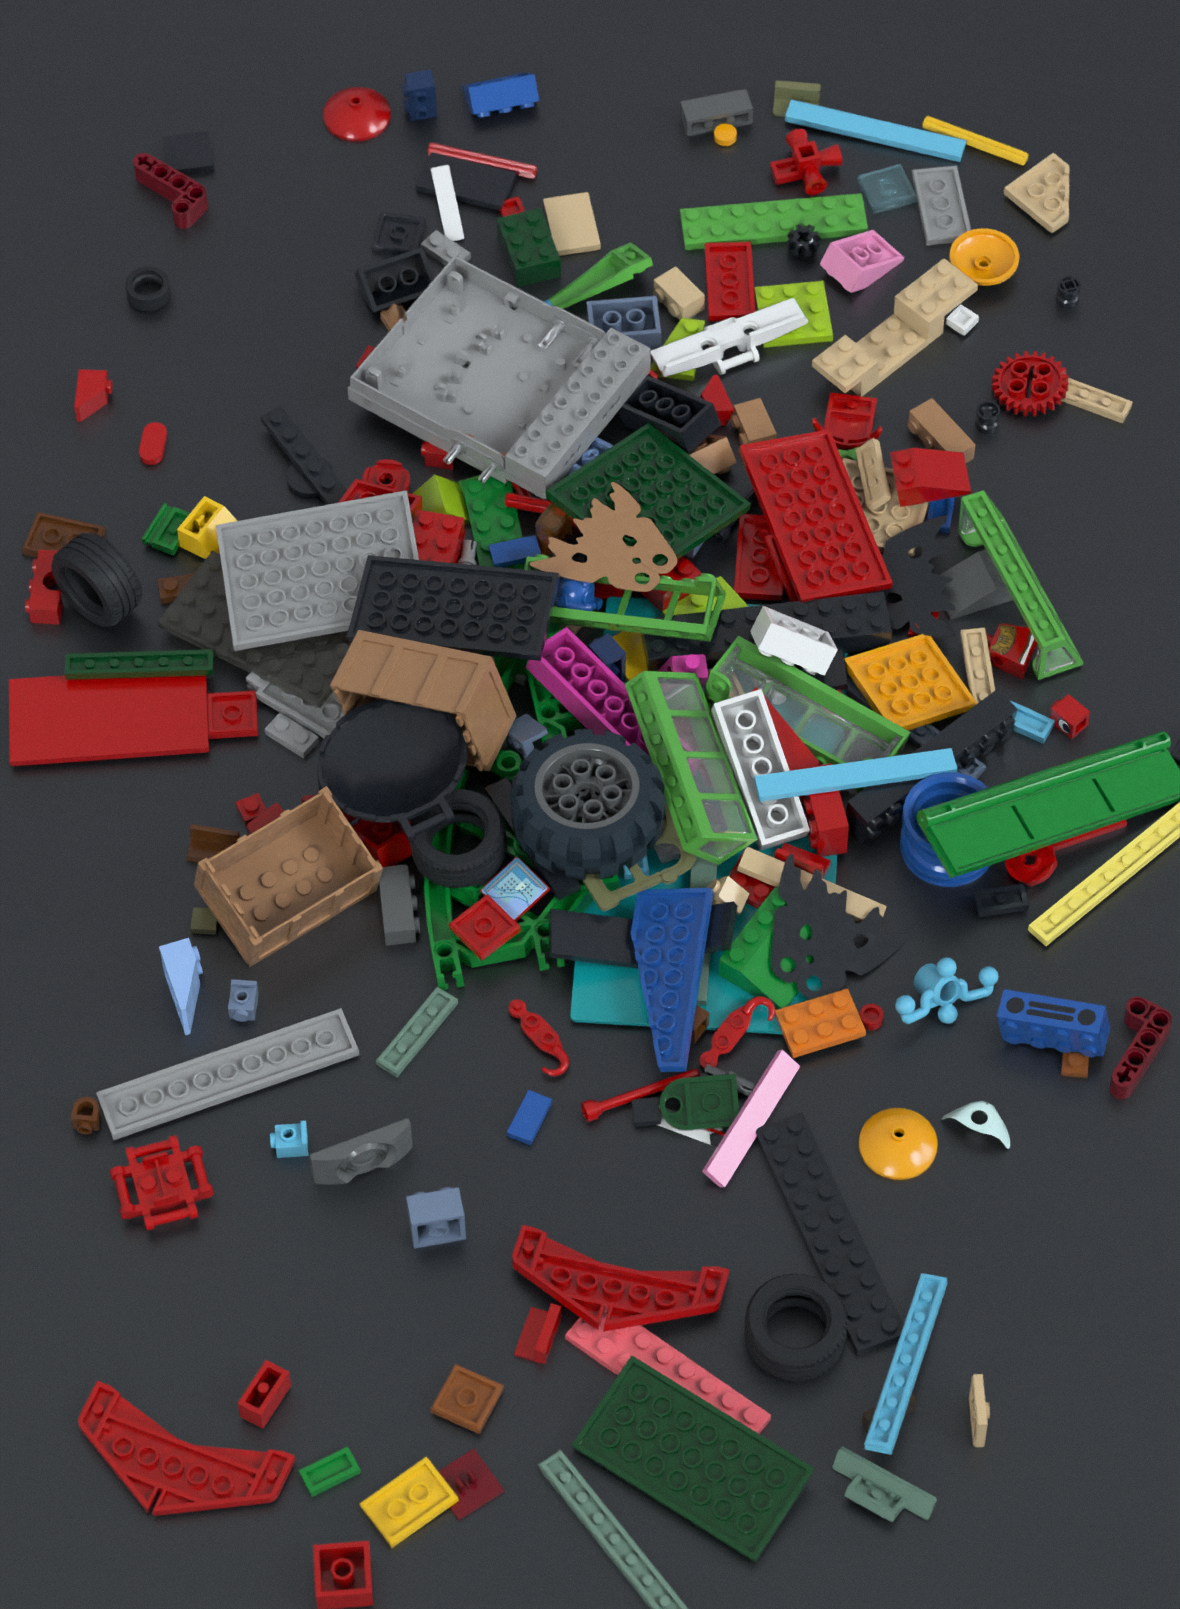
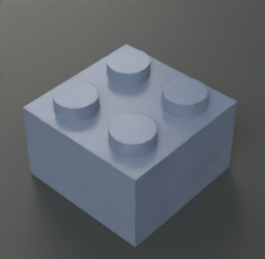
[406,1187,466,1249]

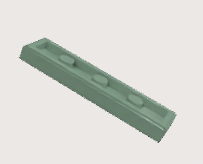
[376,987,458,1077]

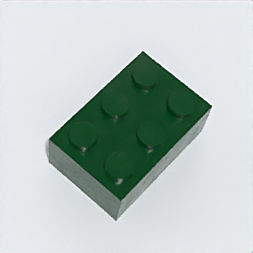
[497,208,561,287]

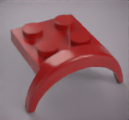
[812,392,883,450]

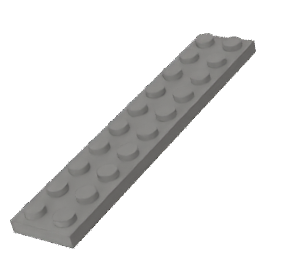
[96,1008,359,1140]

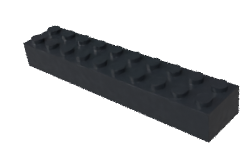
[641,592,892,671]

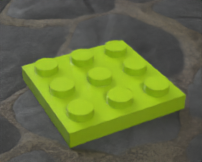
[754,281,833,348]

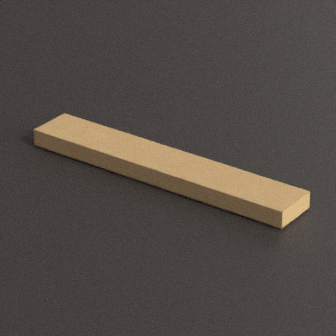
[737,847,887,923]

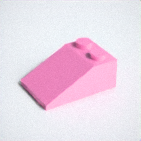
[820,230,904,293]

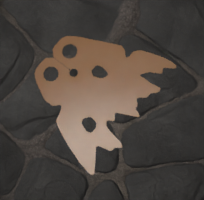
[530,482,677,592]

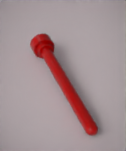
[581,1069,700,1122]

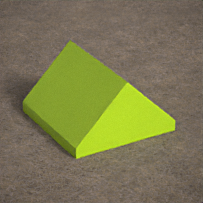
[413,475,470,525]

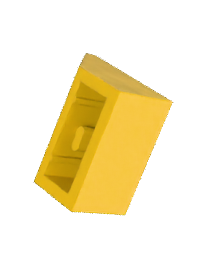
[177,496,237,567]

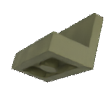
[773,80,821,117]

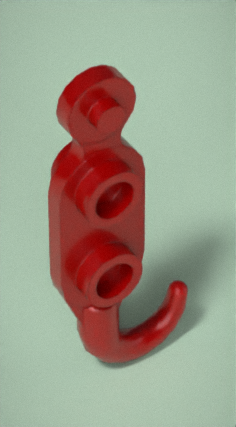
[700,996,775,1069]
[508,999,569,1076]

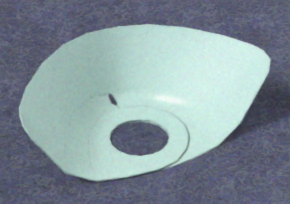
[941,1101,1010,1149]

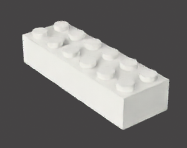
[711,689,810,851]

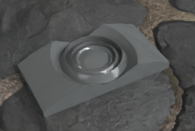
[309,1118,413,1185]

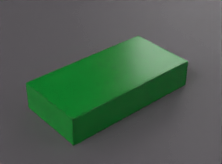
[299,1447,360,1497]

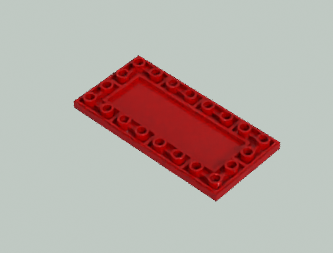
[9,675,209,766]

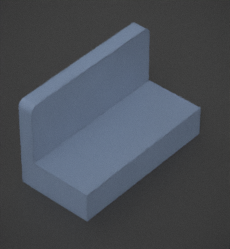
[505,714,548,760]

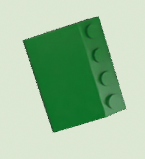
[719,886,814,1009]

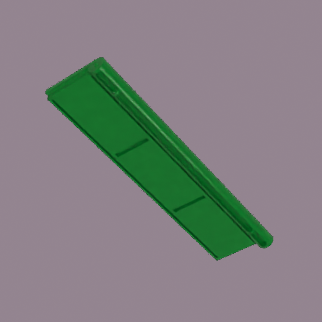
[917,731,1180,879]

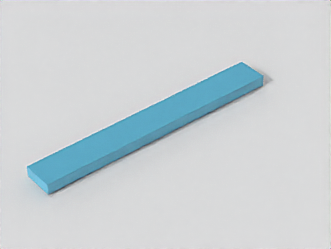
[785,100,966,162]
[754,748,957,802]
[864,1273,948,1455]

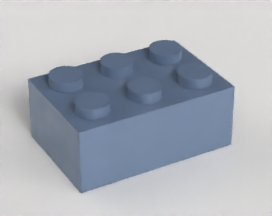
[587,296,661,351]

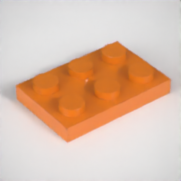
[775,988,866,1058]

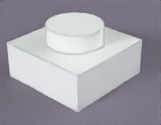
[946,304,979,336]

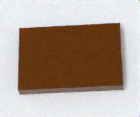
[22,512,106,557]

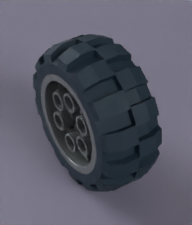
[510,729,666,880]

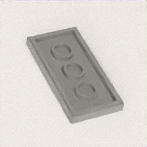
[911,165,971,245]

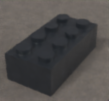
[618,375,721,454]

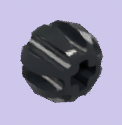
[786,223,821,258]

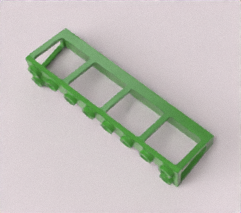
[524,554,726,642]

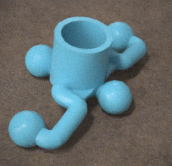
[895,957,999,1024]

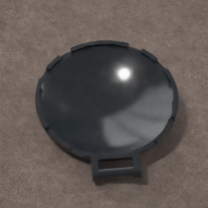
[317,699,467,841]

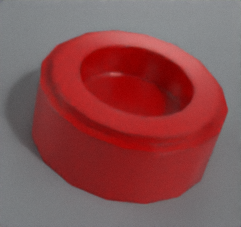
[859,1004,884,1030]

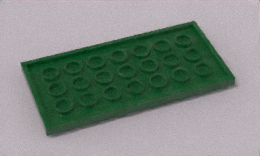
[572,1355,815,1563]

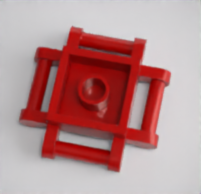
[109,1135,214,1231]

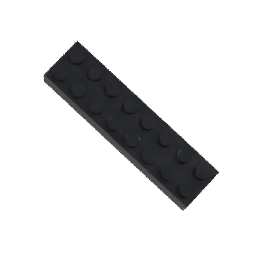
[845,689,1018,844]

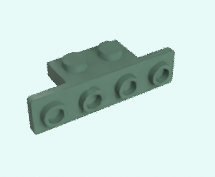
[832,1447,937,1522]

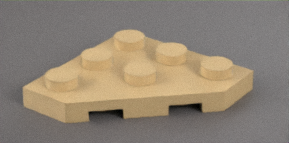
[1004,153,1069,233]

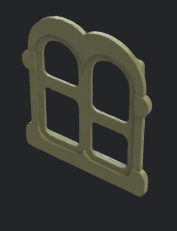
[582,803,697,911]

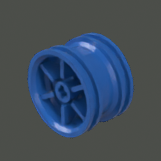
[900,772,990,887]

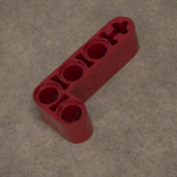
[133,153,208,229]
[1110,997,1172,1099]

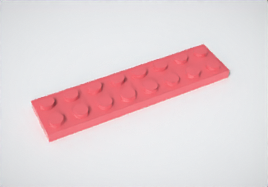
[565,1312,771,1434]

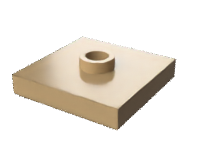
[969,1374,990,1447]

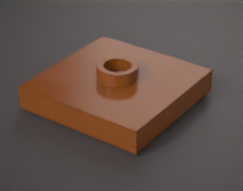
[431,1364,504,1434]

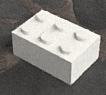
[750,606,837,676]

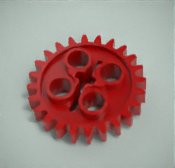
[992,351,1069,416]

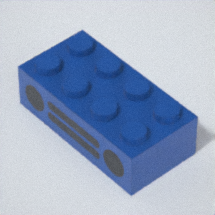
[997,989,1110,1057]

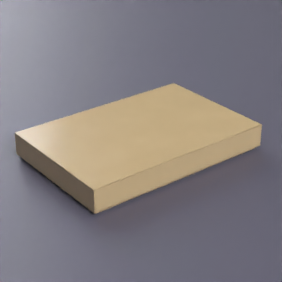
[543,192,601,256]

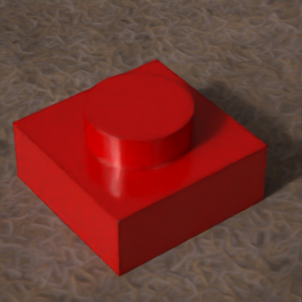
[235,793,267,826]

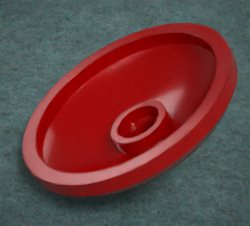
[323,87,391,141]

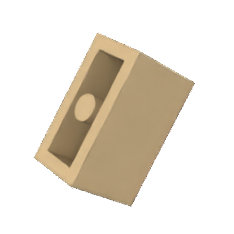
[653,266,705,320]

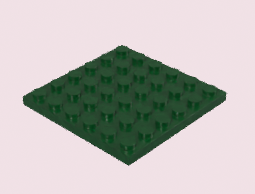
[546,423,751,577]

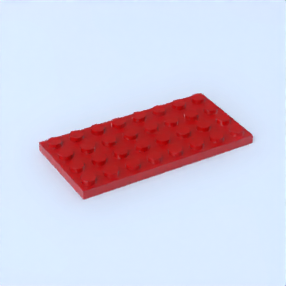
[739,429,893,602]

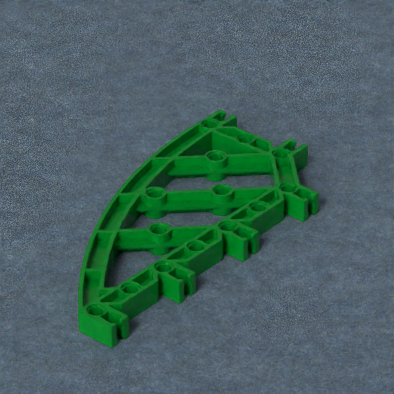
[424,623,620,990]

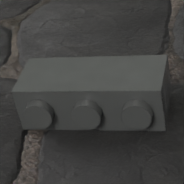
[680,89,753,136]
[379,865,420,946]

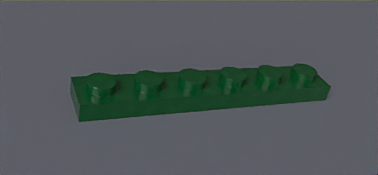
[65,649,214,680]

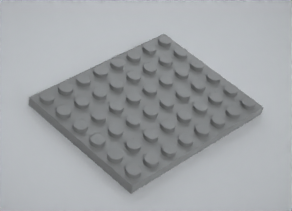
[216,490,419,651]

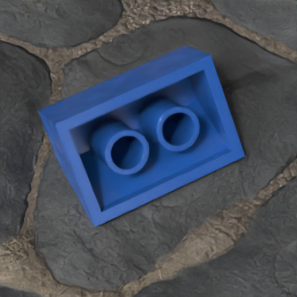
[462,72,539,118]

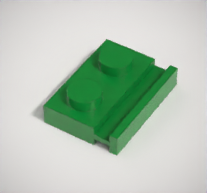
[142,503,190,556]

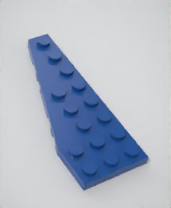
[631,888,714,1072]

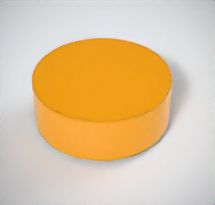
[714,124,737,146]

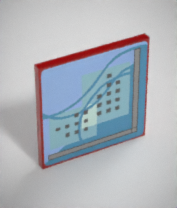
[480,856,551,921]

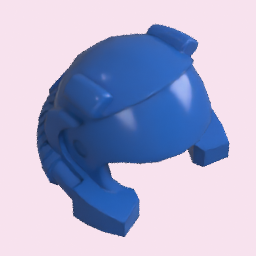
[554,576,603,611]

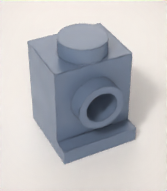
[228,979,259,1022]

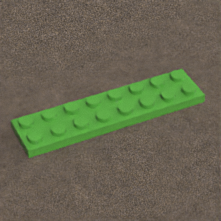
[680,193,868,250]

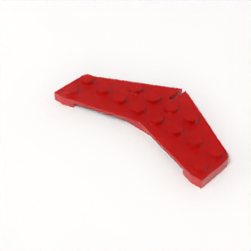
[512,1225,729,1332]
[78,1381,296,1516]

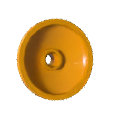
[949,228,1019,286]
[859,1108,938,1180]

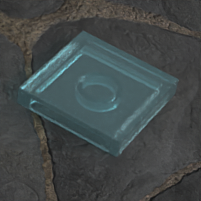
[858,164,917,214]

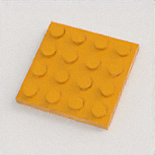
[844,634,977,730]

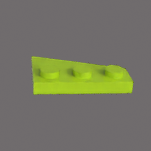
[650,318,705,381]
[662,576,749,616]

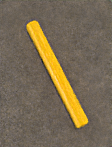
[923,116,1028,165]

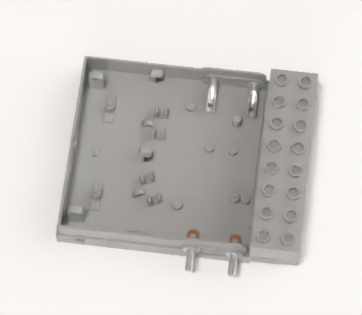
[348,256,651,500]

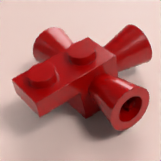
[770,129,842,195]

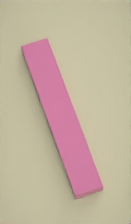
[702,1050,800,1188]

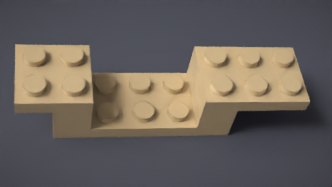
[812,258,978,396]

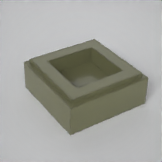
[190,907,218,935]

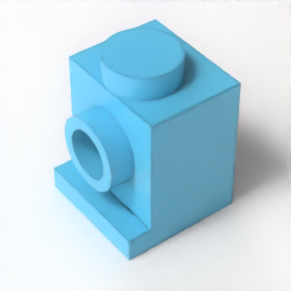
[270,1121,309,1158]

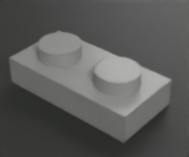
[421,230,471,266]
[264,713,319,759]

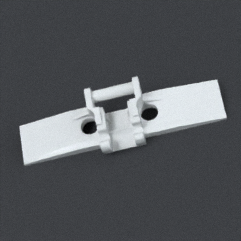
[651,298,808,377]

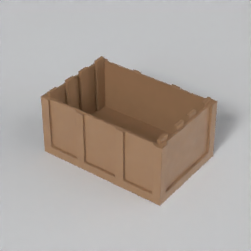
[330,630,516,772]
[194,786,383,968]

